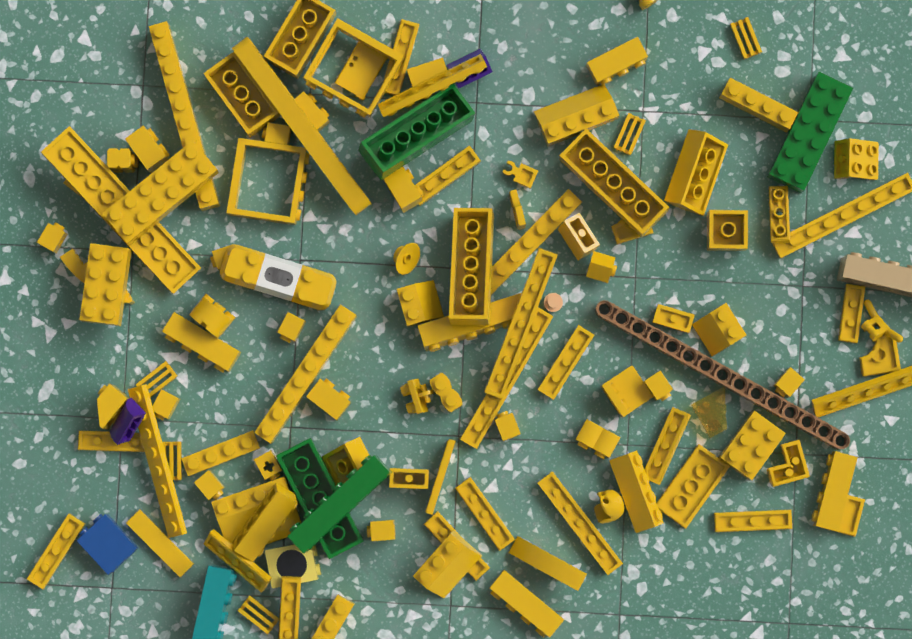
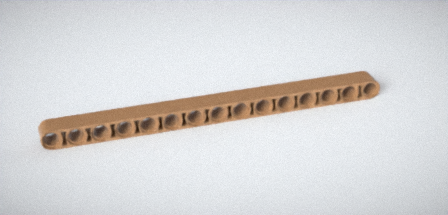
[595,300,850,450]

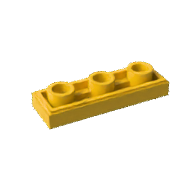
[769,186,790,243]

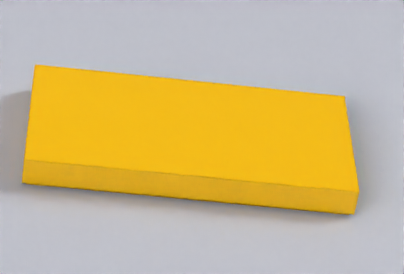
[657,444,730,529]

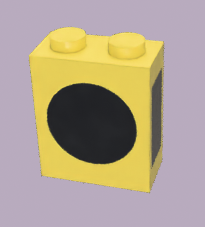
[265,544,321,589]

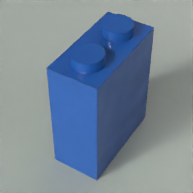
[77,514,139,575]

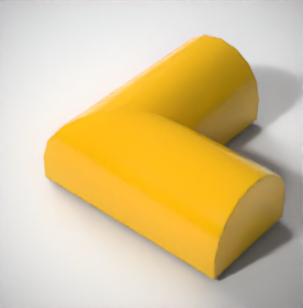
[767,440,810,487]

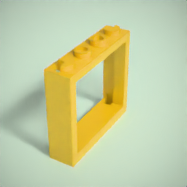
[303,18,404,118]
[226,138,310,225]

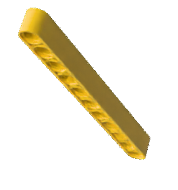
[232,37,372,215]

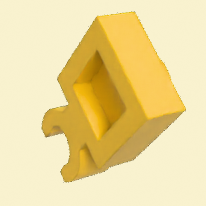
[502,161,538,189]

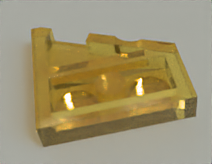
[691,387,727,438]

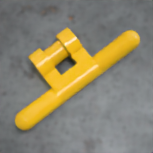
[861,299,903,343]

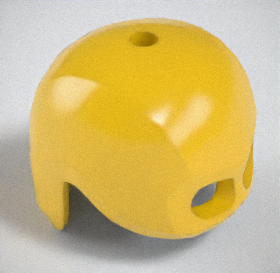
[594,490,624,524]

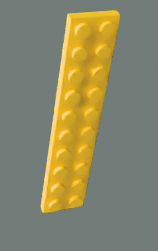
[41,126,201,294]

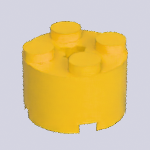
[189,294,236,338]

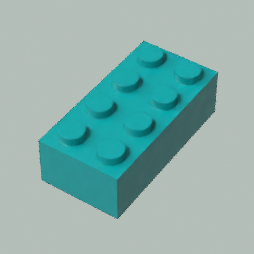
[192,565,237,639]

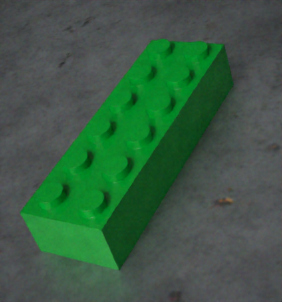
[767,72,853,193]
[358,84,475,181]
[276,438,364,559]
[287,455,392,554]

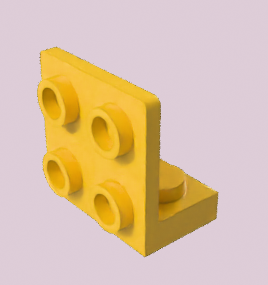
[834,138,879,180]
[600,366,653,418]

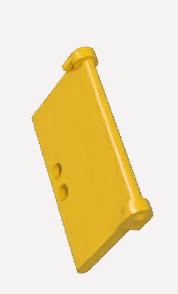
[335,42,387,101]

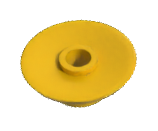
[393,243,420,275]

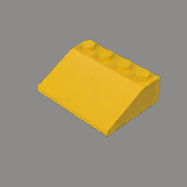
[211,476,302,545]

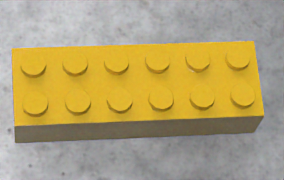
[559,129,669,238]
[102,140,219,246]
[449,208,494,326]

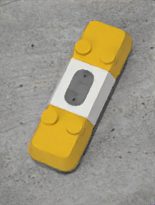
[220,244,336,310]

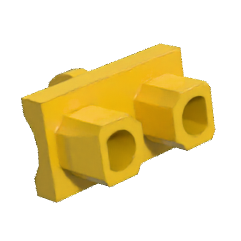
[400,378,434,414]

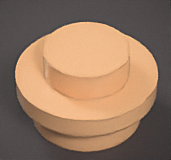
[544,293,563,312]

